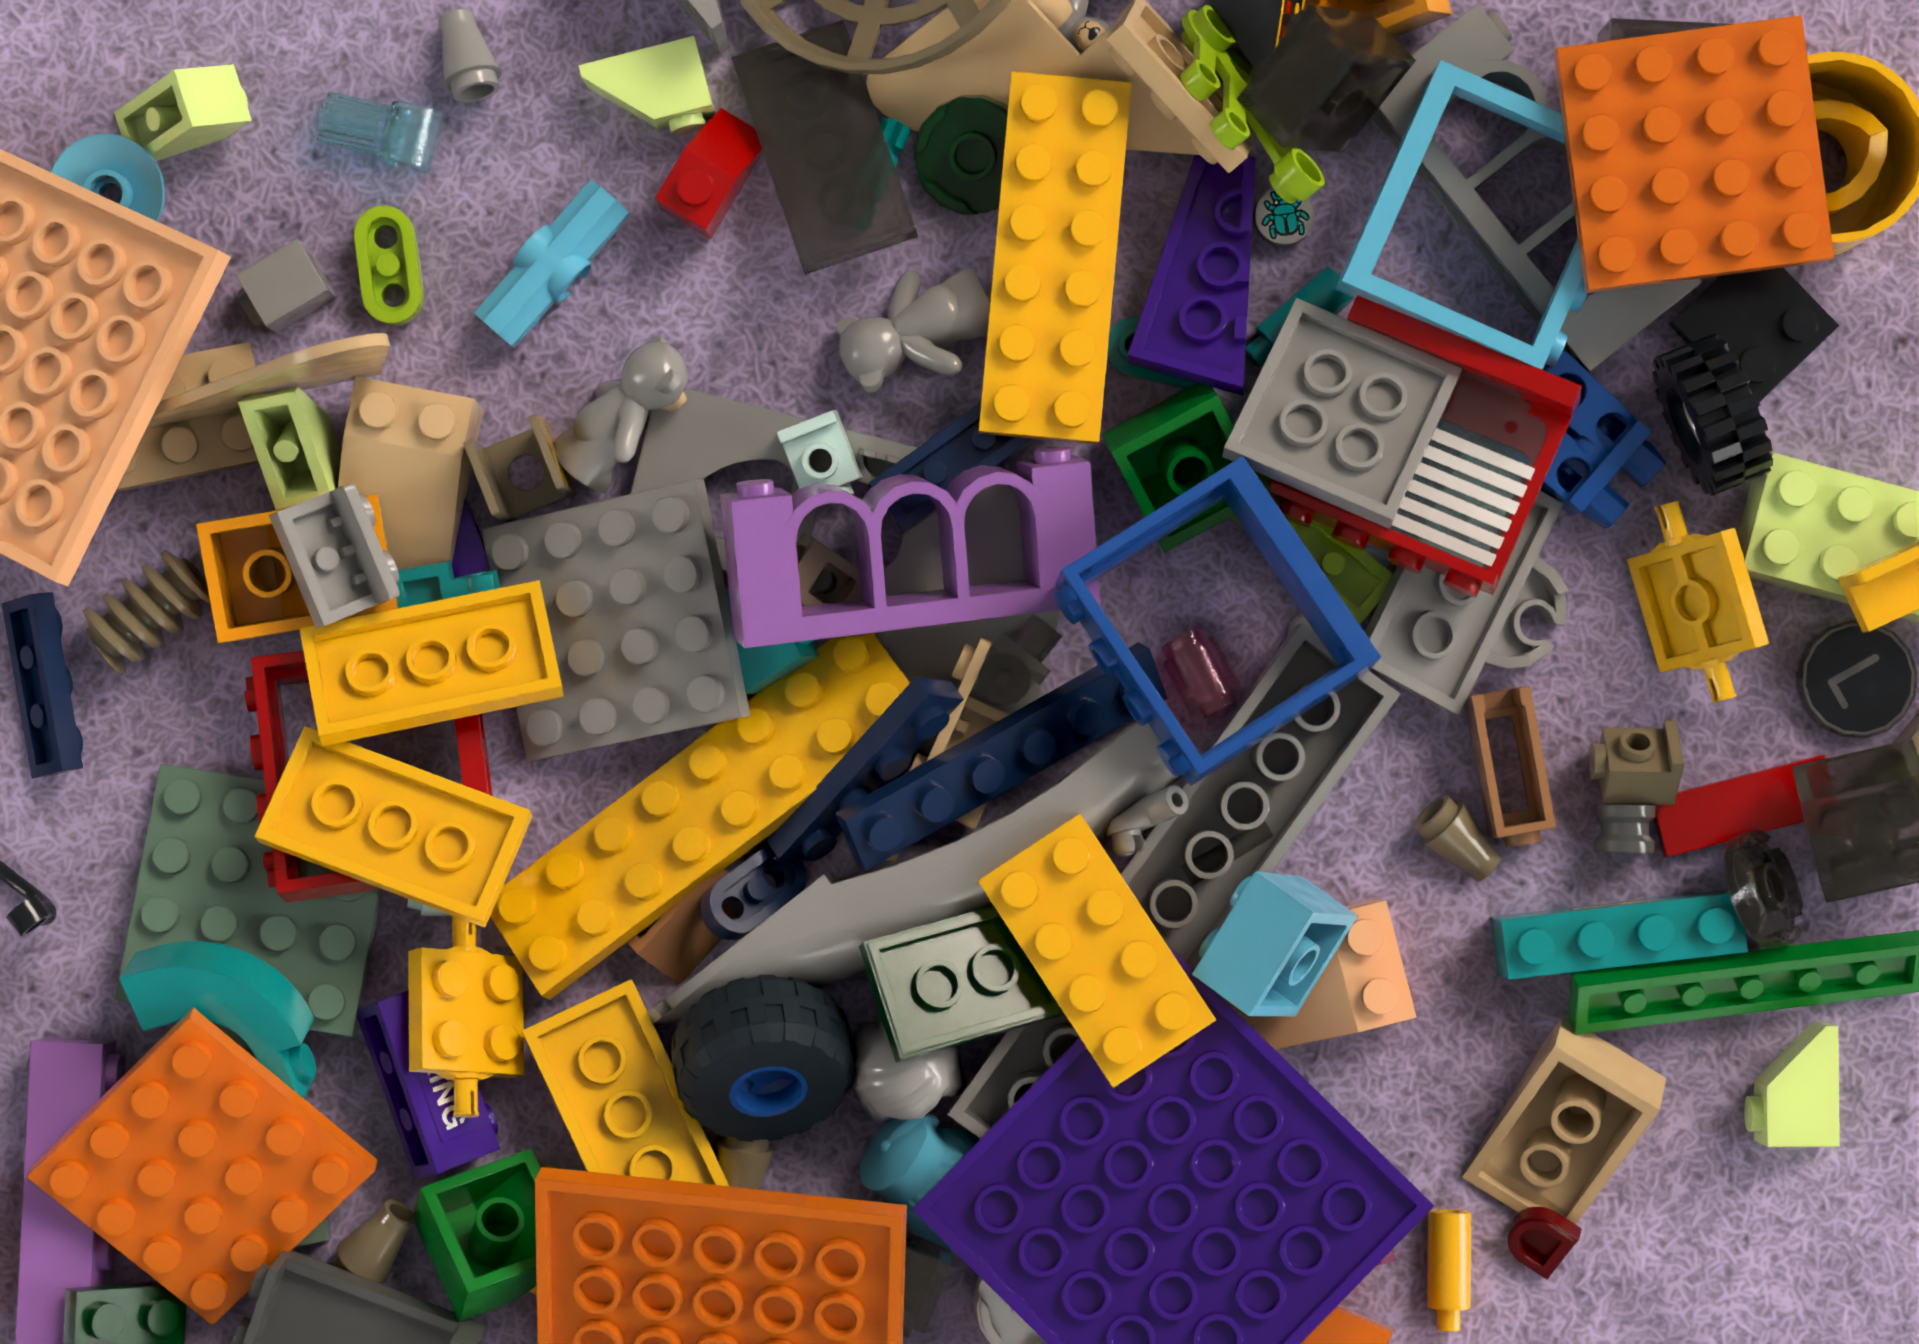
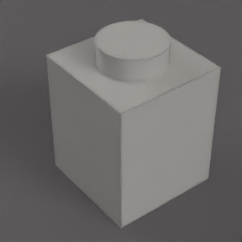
[236,239,337,333]

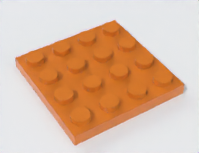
[1554,15,1834,293]
[27,1007,378,1326]

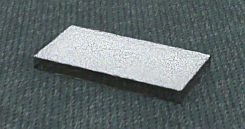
[731,20,918,275]

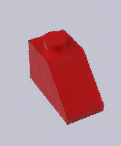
[654,108,771,240]

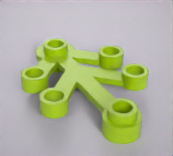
[1180,5,1325,204]

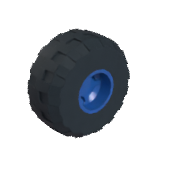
[672,975,856,1142]

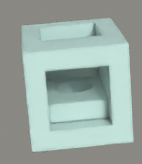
[777,410,863,506]

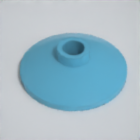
[51,133,165,222]

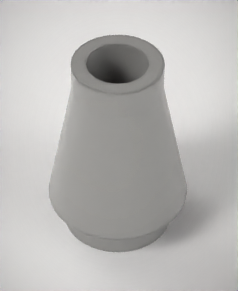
[438,9,502,103]

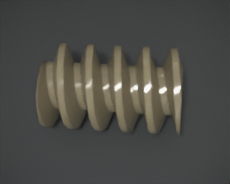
[83,550,211,675]

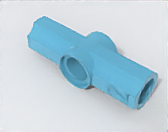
[474,179,631,348]

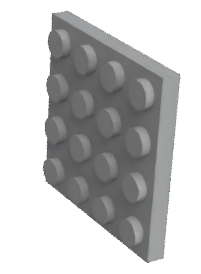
[481,479,751,762]

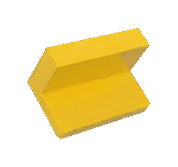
[1838,541,1919,633]

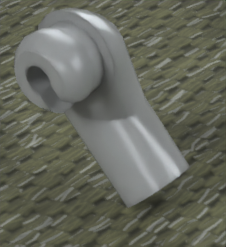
[1107,785,1189,857]

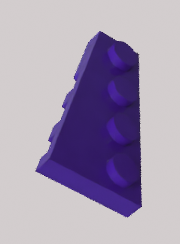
[1128,155,1256,396]

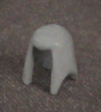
[852,1012,964,1122]

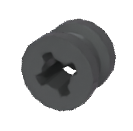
[1594,804,1656,853]

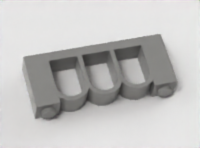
[1359,3,1702,373]

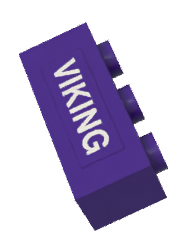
[357,990,500,1179]

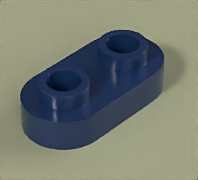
[700,845,807,940]

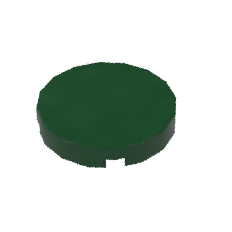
[914,95,1008,215]

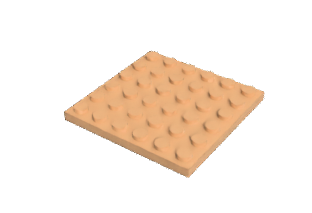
[0,149,231,586]

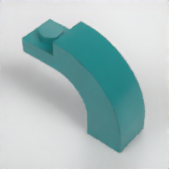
[119,941,316,1098]

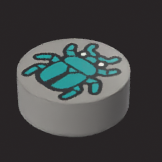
[1254,188,1314,247]

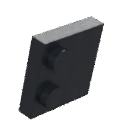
[1669,267,1839,402]

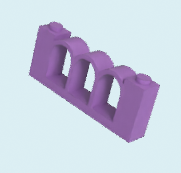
[720,447,1101,648]

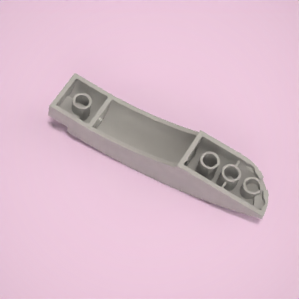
[647,721,1183,1026]

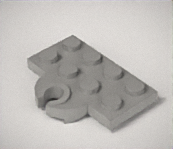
[1365,450,1569,715]

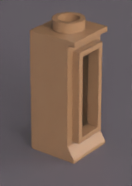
[1464,686,1556,847]

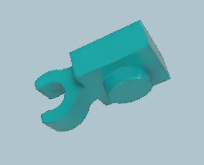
[397,560,501,608]

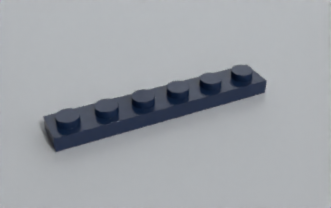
[835,642,1168,871]

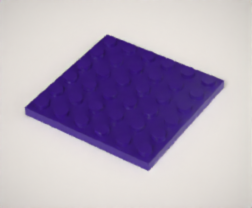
[912,946,1434,1344]

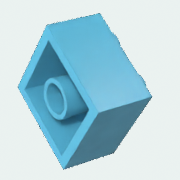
[1192,871,1358,1017]

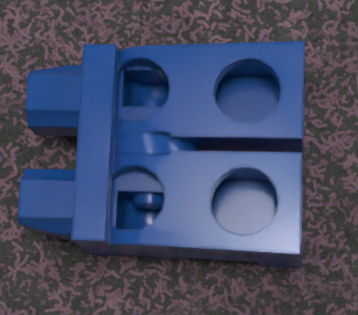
[1479,350,1666,528]

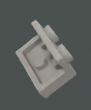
[269,482,400,629]

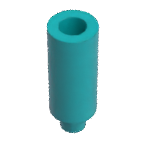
[1245,266,1355,367]

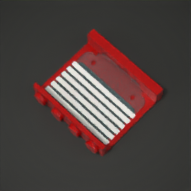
[1268,295,1582,597]

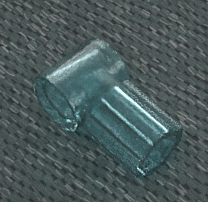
[317,91,443,174]

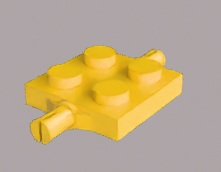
[1626,500,1769,703]
[408,915,524,1118]

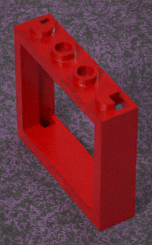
[244,650,493,903]

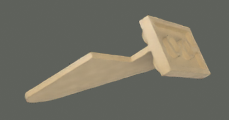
[866,0,1255,173]
[115,333,390,493]

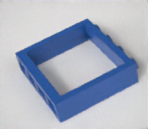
[1054,456,1381,786]

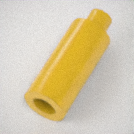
[1427,1209,1471,1332]

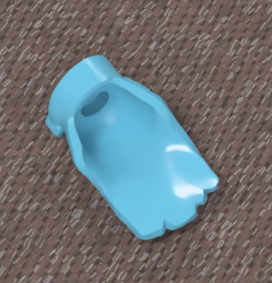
[859,1113,980,1256]

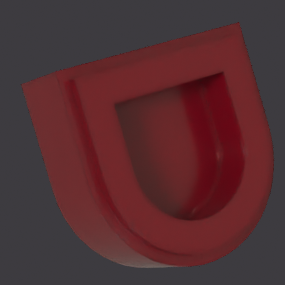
[1508,1207,1582,1279]

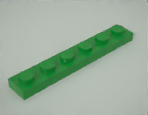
[1568,930,1919,1035]

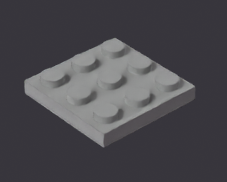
[1222,298,1463,529]

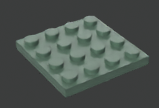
[115,764,383,1038]

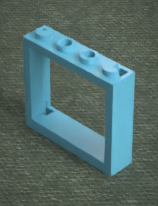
[1335,60,1588,370]

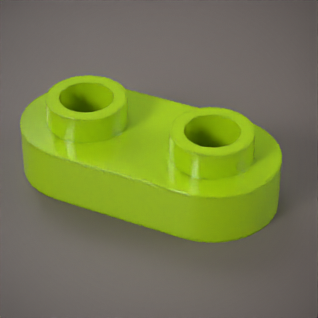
[354,205,425,326]

